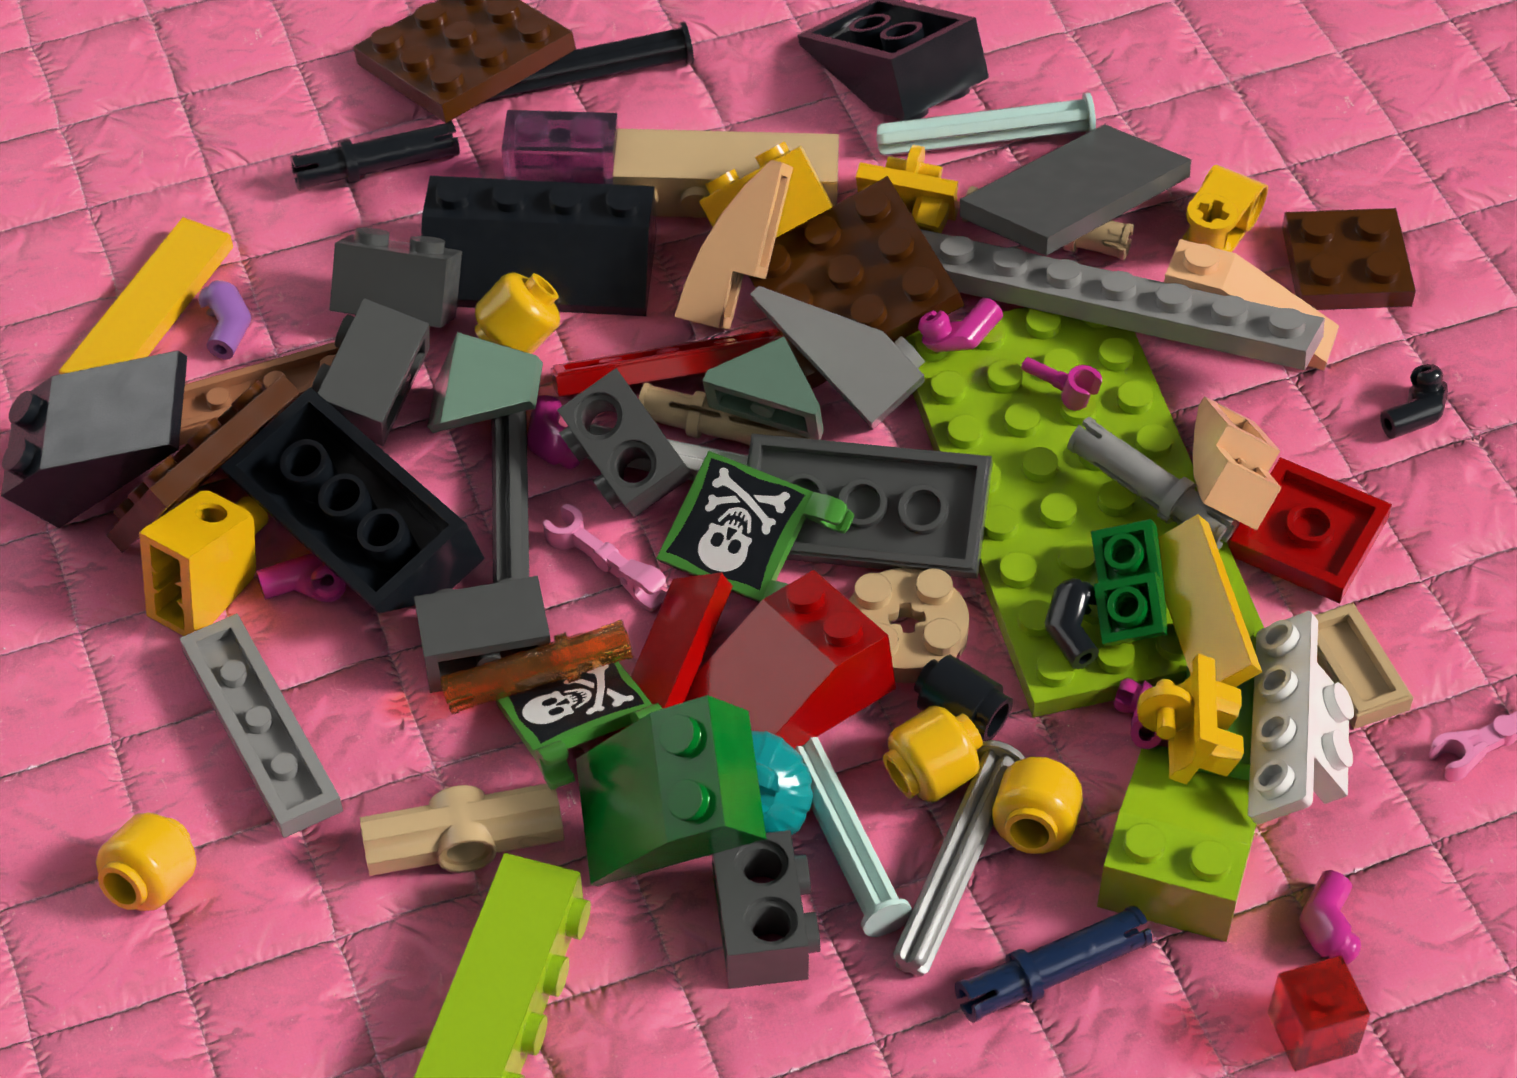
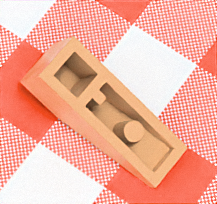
[1164,239,1339,370]

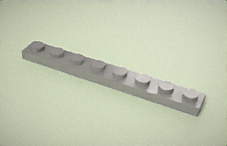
[920,229,1325,370]

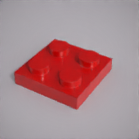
[1229,457,1392,604]

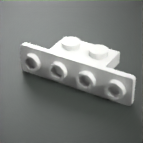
[1248,611,1354,825]

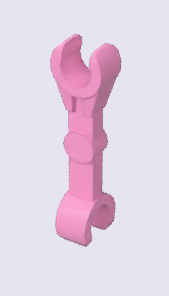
[543,504,667,611]
[1429,711,1517,782]

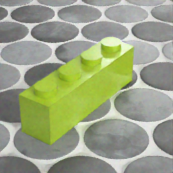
[414,853,591,1078]

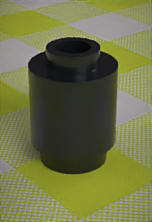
[914,654,1013,741]

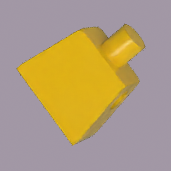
[139,491,269,636]

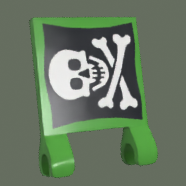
[656,451,854,603]
[494,650,662,790]

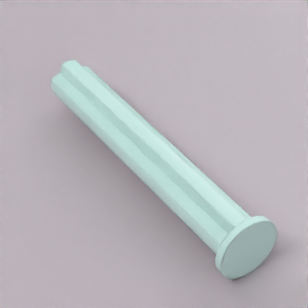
[876,92,1096,156]
[795,737,913,937]

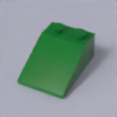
[576,695,766,886]

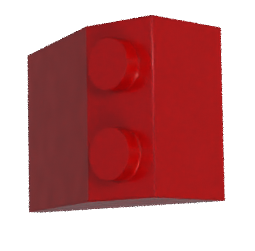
[684,570,896,749]

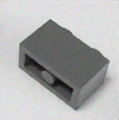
[329,228,462,328]
[312,298,430,446]
[414,576,554,693]

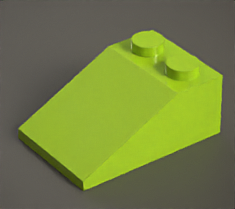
[1097,745,1257,942]

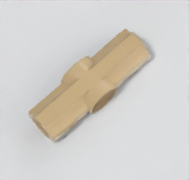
[360,784,564,876]

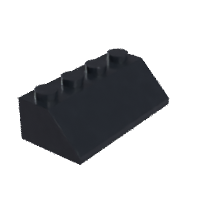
[421,176,657,316]
[221,387,485,614]

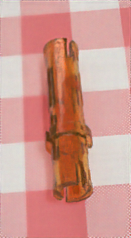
[440,619,634,715]

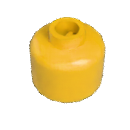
[475,272,560,354]
[883,706,983,803]
[992,757,1083,854]
[96,812,197,911]

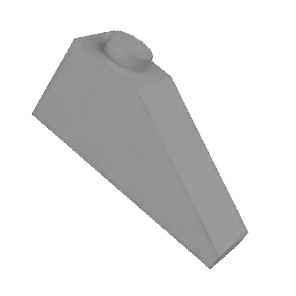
[750,286,925,429]

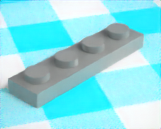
[179,613,343,838]

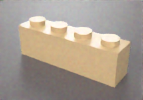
[613,129,839,218]

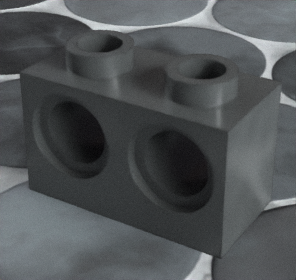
[557,368,693,518]
[712,830,820,989]

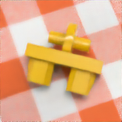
[856,145,959,233]
[1137,653,1244,785]

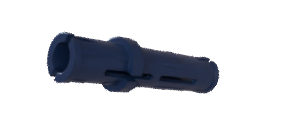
[955,905,1152,1023]

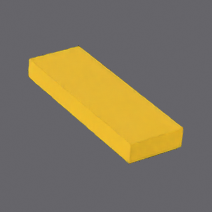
[1158,514,1262,687]

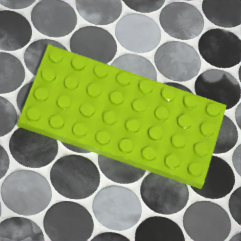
[905,307,1264,718]

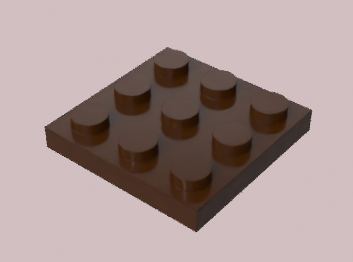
[353,0,576,123]
[748,176,964,389]
[106,374,300,553]

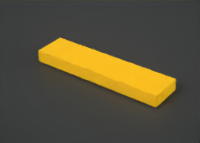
[59,217,233,374]

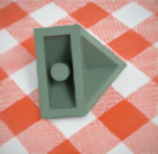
[427,332,543,433]
[703,337,824,440]

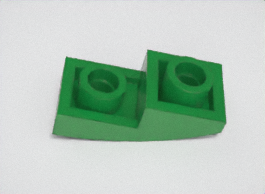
[1091,519,1167,647]

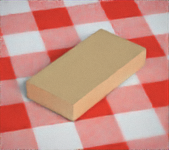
[1314,603,1413,729]

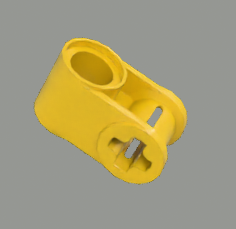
[1182,164,1268,252]

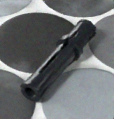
[290,121,460,190]

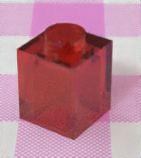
[1268,955,1370,1072]

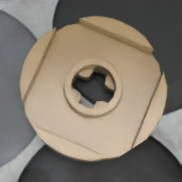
[849,568,969,683]

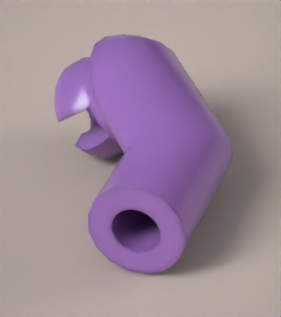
[198,280,251,359]

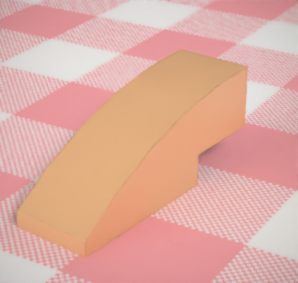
[674,160,793,329]
[1193,396,1282,530]

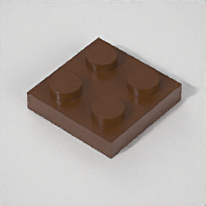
[1282,208,1416,310]

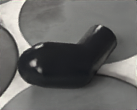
[1380,364,1448,439]
[1044,578,1099,669]

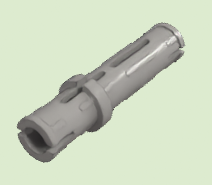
[1067,417,1238,550]

